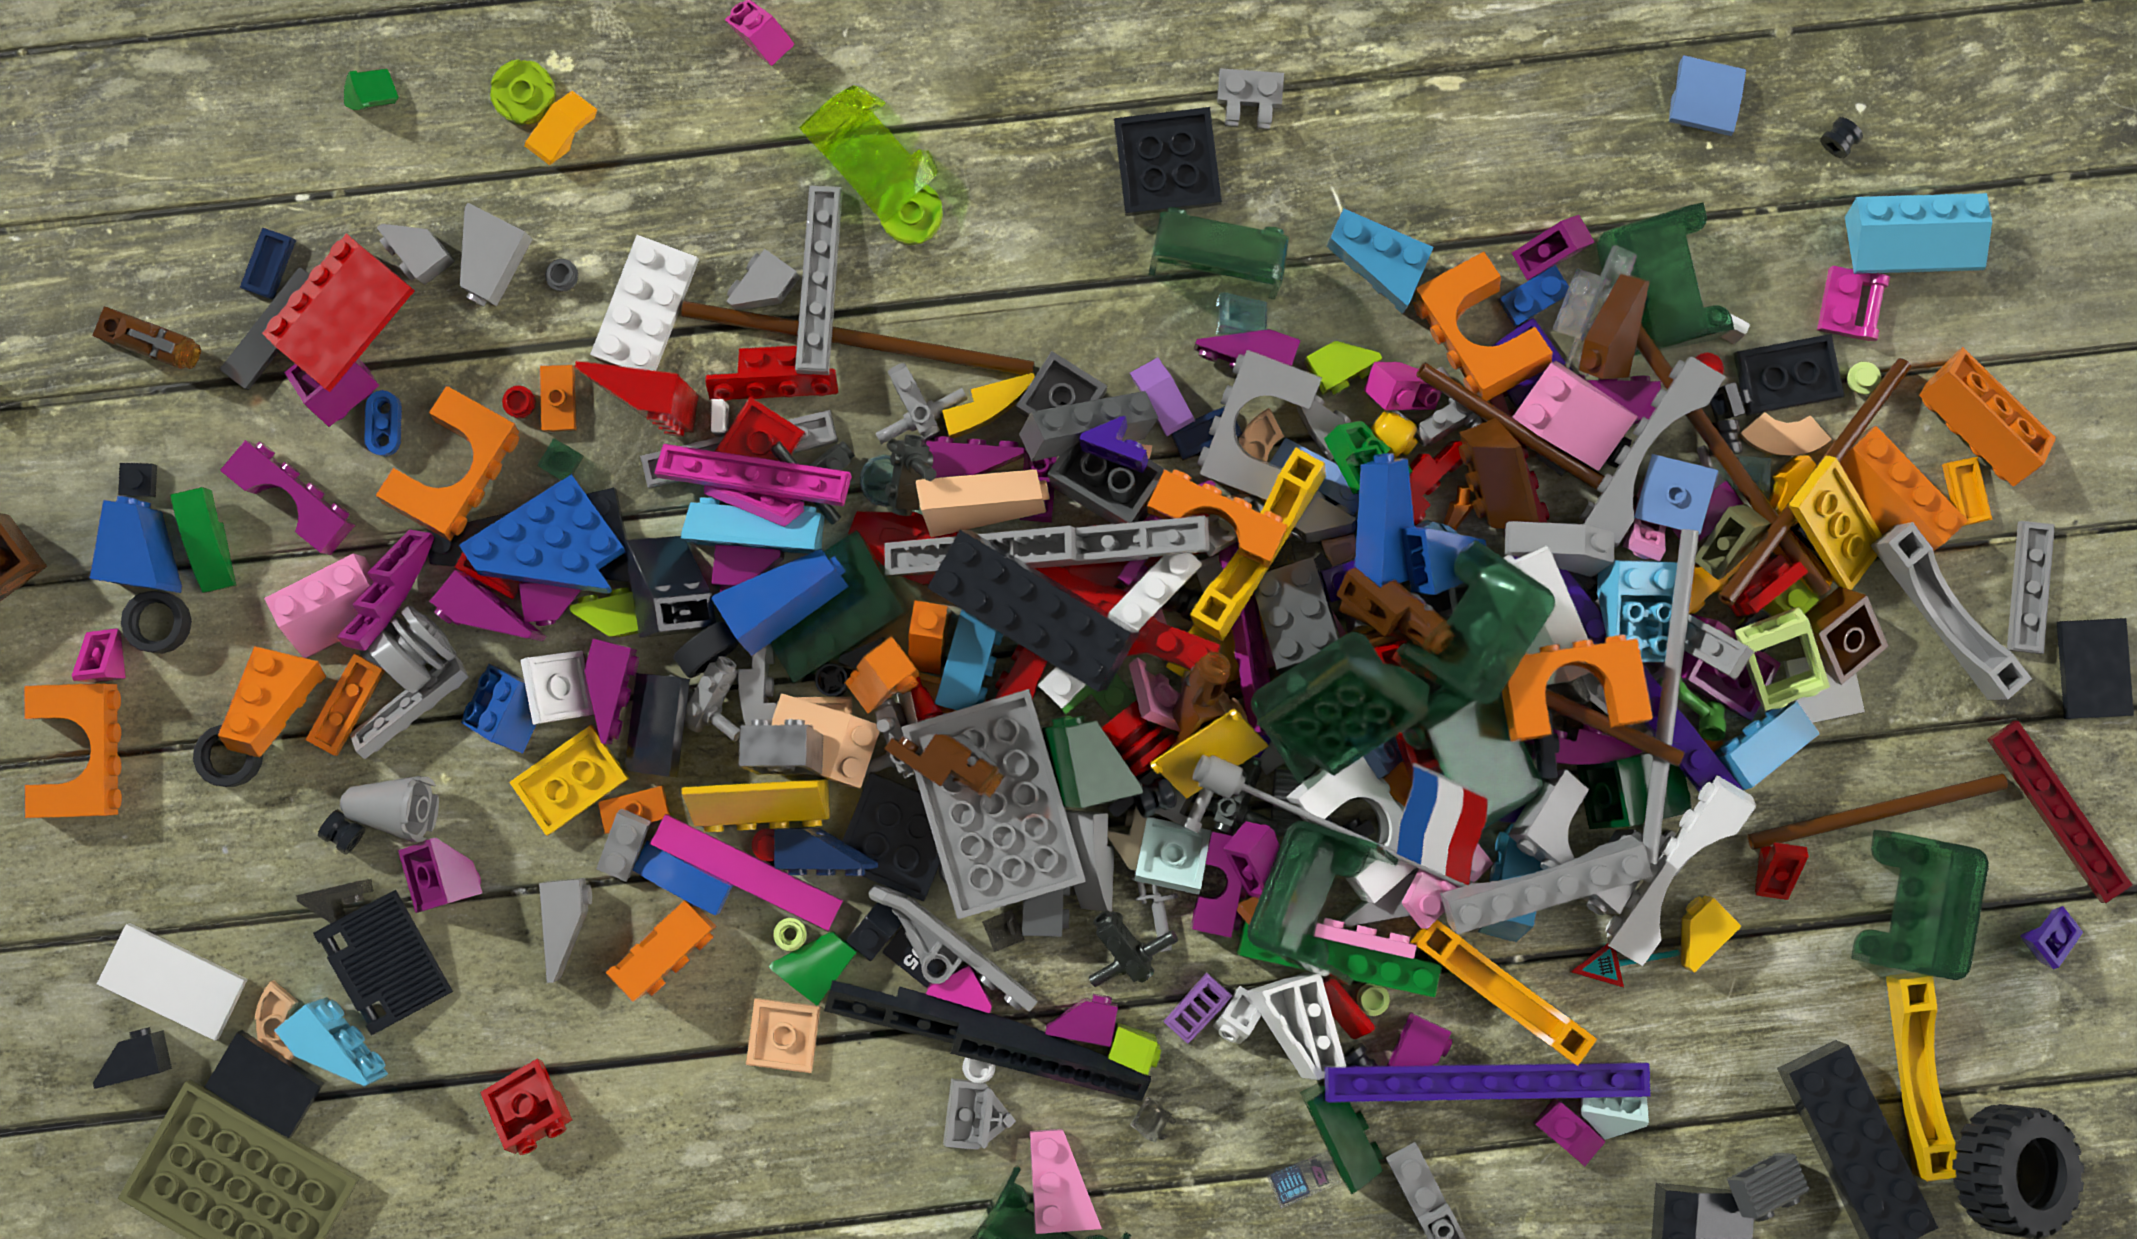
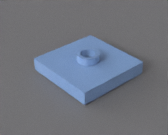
[1634,454,1719,535]

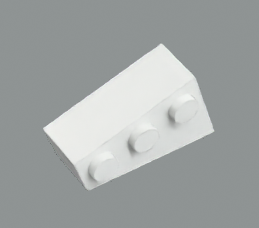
[1246,972,1346,1080]

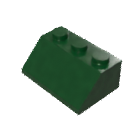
[1300,1080,1384,1194]

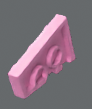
[1129,657,1181,732]
[1402,844,1493,929]
[1314,918,1416,959]
[1029,1129,1102,1234]

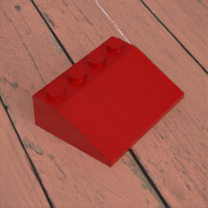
[262,234,415,392]
[575,360,699,437]

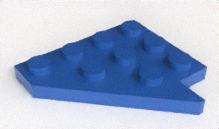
[459,474,625,594]

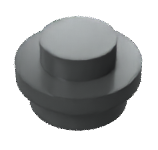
[545,259,579,292]

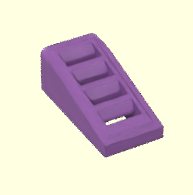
[1163,972,1232,1044]

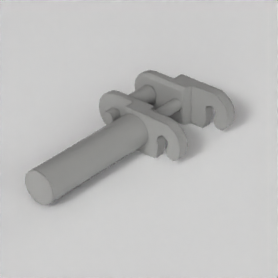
[1132,877,1178,952]

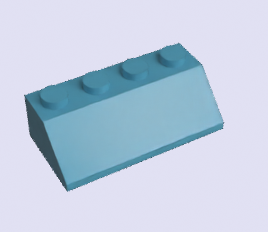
[1845,193,1992,274]
[681,498,824,554]

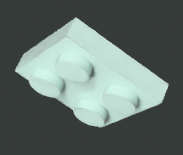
[1134,817,1211,895]

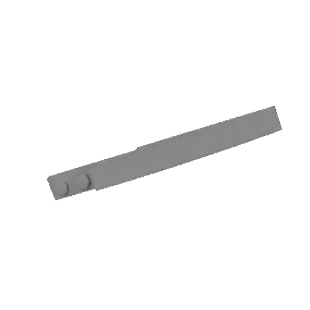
[885,516,1209,576]

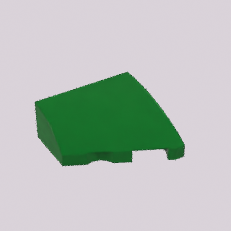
[1324,421,1412,495]
[769,931,857,1006]

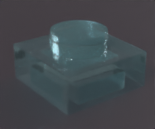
[1733,456,1771,492]

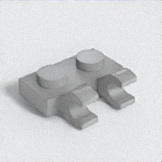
[1217,68,1284,130]

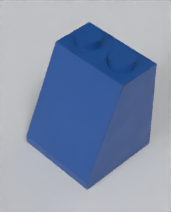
[90,496,182,593]

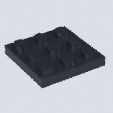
[1114,107,1222,216]
[842,772,941,902]

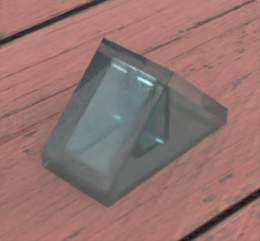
[1217,292,1267,334]

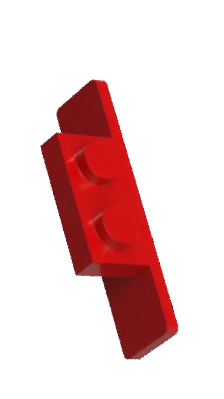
[705,346,839,401]

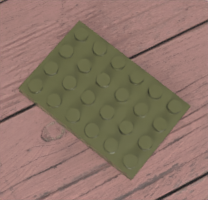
[117,1080,360,1239]

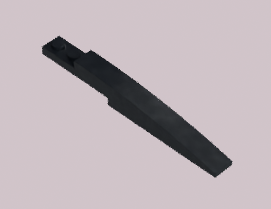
[824,980,1151,1102]

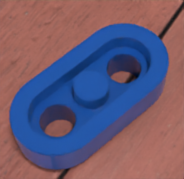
[365,390,402,457]

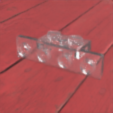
[1552,245,1637,377]

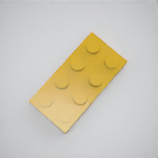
[1788,456,1882,590]

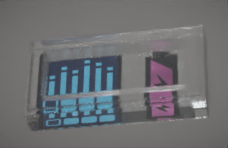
[1267,1150,1341,1209]

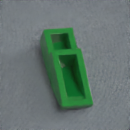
[170,487,237,593]

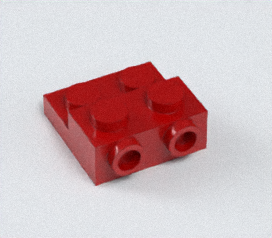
[1729,554,1808,617]
[480,1058,572,1155]

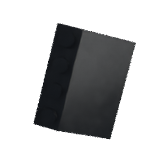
[1651,1183,1754,1239]

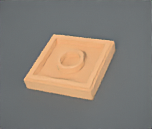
[746,998,821,1073]

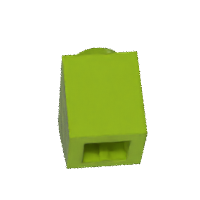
[1304,341,1383,396]
[569,587,639,638]
[1108,1023,1162,1075]

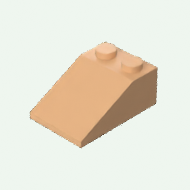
[772,694,880,789]

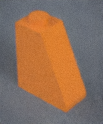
[908,600,952,675]

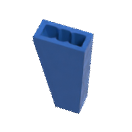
[1355,453,1415,587]
[711,549,849,656]

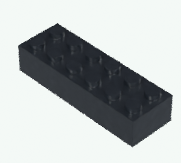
[927,529,1140,692]
[1777,1040,1938,1239]

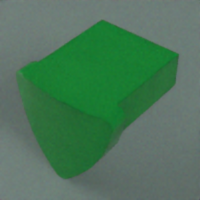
[344,68,399,110]

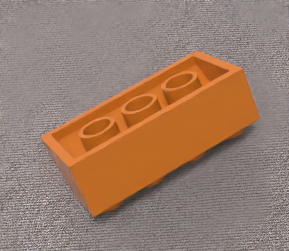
[1919,347,2056,487]
[1840,426,1968,551]

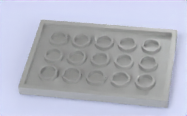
[901,689,1086,919]

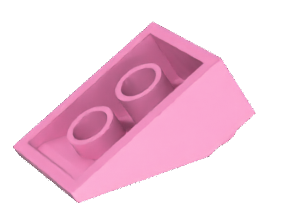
[1512,361,1638,471]

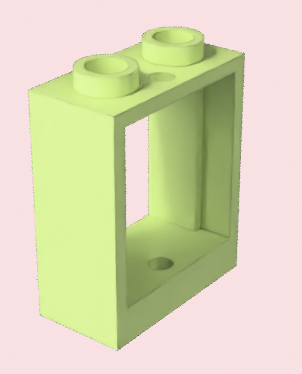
[1734,607,1830,711]

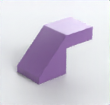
[1130,357,1195,436]

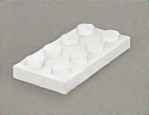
[590,235,699,371]

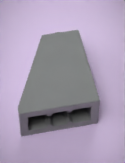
[460,203,533,307]

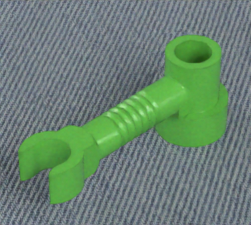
[1660,677,1727,741]

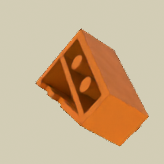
[845,637,921,714]
[218,646,327,758]
[605,900,717,1002]

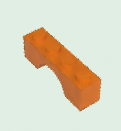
[1147,470,1287,568]

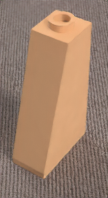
[916,469,1050,538]

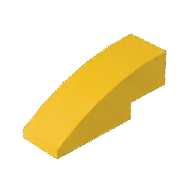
[942,372,1035,439]

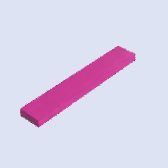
[654,444,852,507]
[650,814,843,931]

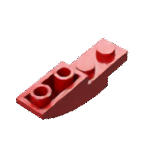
[1408,441,1463,526]

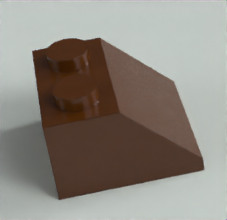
[1797,587,1889,685]

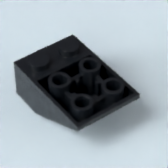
[624,536,716,638]

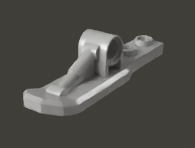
[869,884,1038,1012]

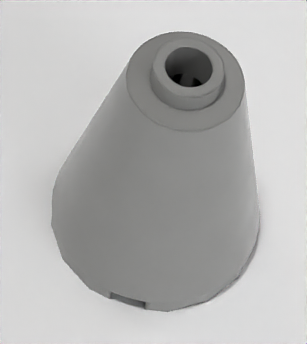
[340,776,439,842]

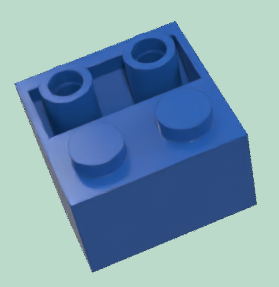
[461,664,537,753]

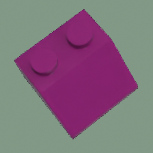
[284,358,380,427]

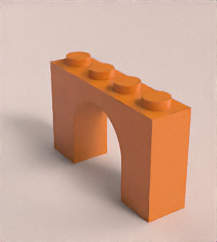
[1413,252,1553,401]
[375,386,520,541]
[1497,635,1653,742]
[24,683,122,818]

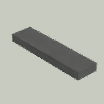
[220,267,310,390]

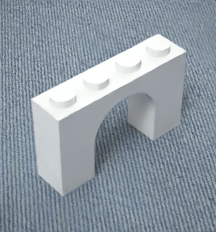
[1286,748,1416,903]

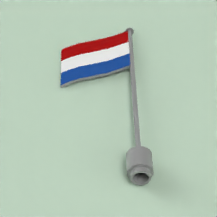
[1193,755,1488,887]

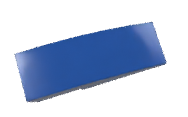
[633,840,733,916]

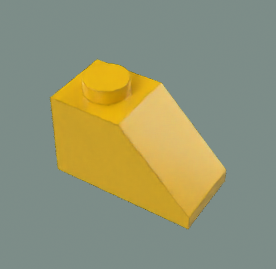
[1681,896,1742,973]

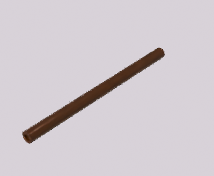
[1416,362,1638,507]
[1747,773,2008,850]

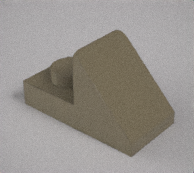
[1107,806,1147,871]

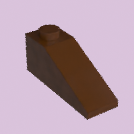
[1578,274,1650,379]

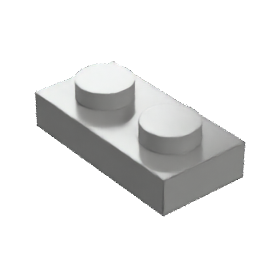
[596,808,651,882]

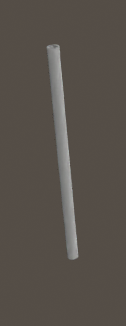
[1642,529,1699,864]

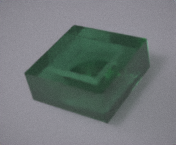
[537,438,584,480]

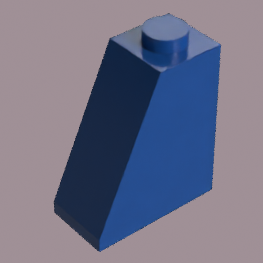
[1401,526,1489,595]

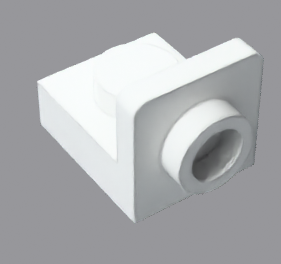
[1213,986,1261,1044]

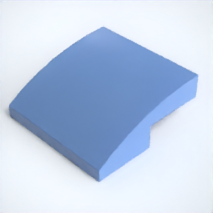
[1669,55,1746,136]

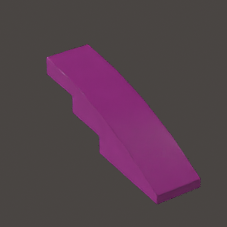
[337,529,434,651]

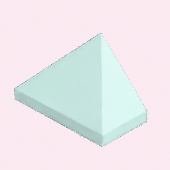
[1581,1097,1649,1140]

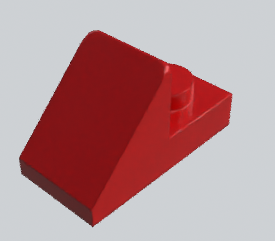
[1755,842,1809,900]

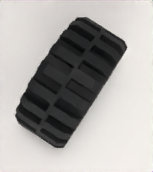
[1952,1104,2084,1239]

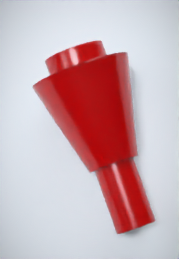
[911,676,944,722]

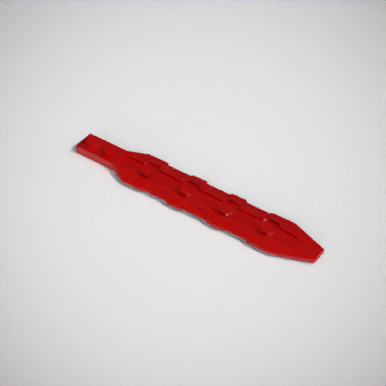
[848,511,1221,670]

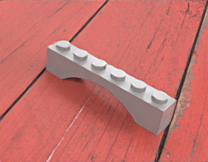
[1579,356,1726,548]
[1870,522,2032,700]
[1440,836,1652,934]

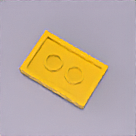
[509,725,630,836]

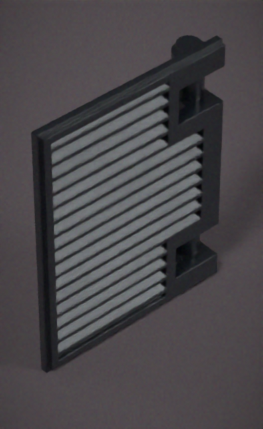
[313,889,453,1036]

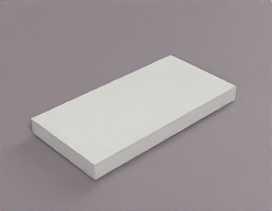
[97,923,248,1040]

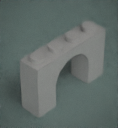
[1197,350,1322,500]
[1508,770,1643,915]

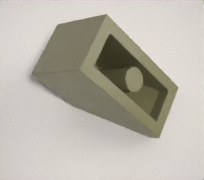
[1695,504,1771,580]

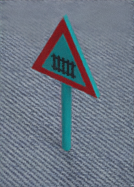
[1571,943,1681,988]

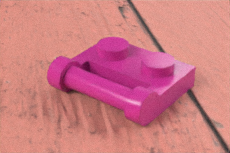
[1817,265,1890,341]

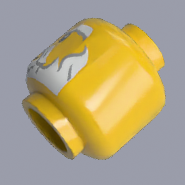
[1370,410,1418,458]

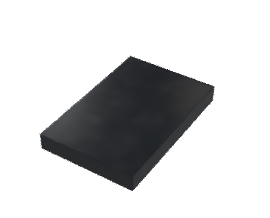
[1733,334,1845,416]
[2057,618,2134,719]
[624,673,690,778]
[205,1030,324,1138]

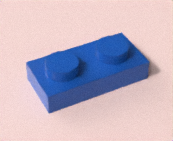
[1498,265,1572,327]

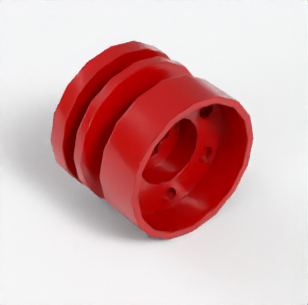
[1102,700,1177,776]

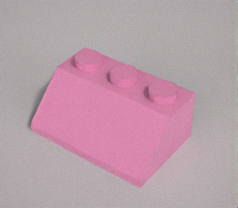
[264,554,373,658]

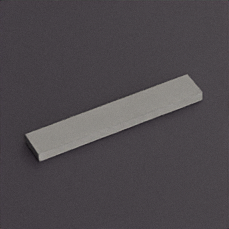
[795,186,843,375]
[640,410,838,489]

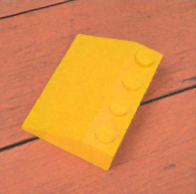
[682,779,830,832]

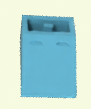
[1597,560,1677,662]
[274,997,388,1086]

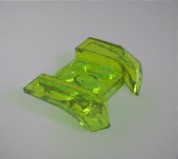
[799,85,939,224]

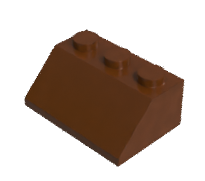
[1458,418,1539,529]

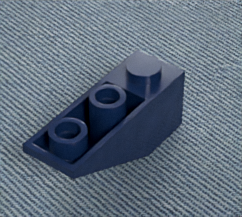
[774,828,878,876]

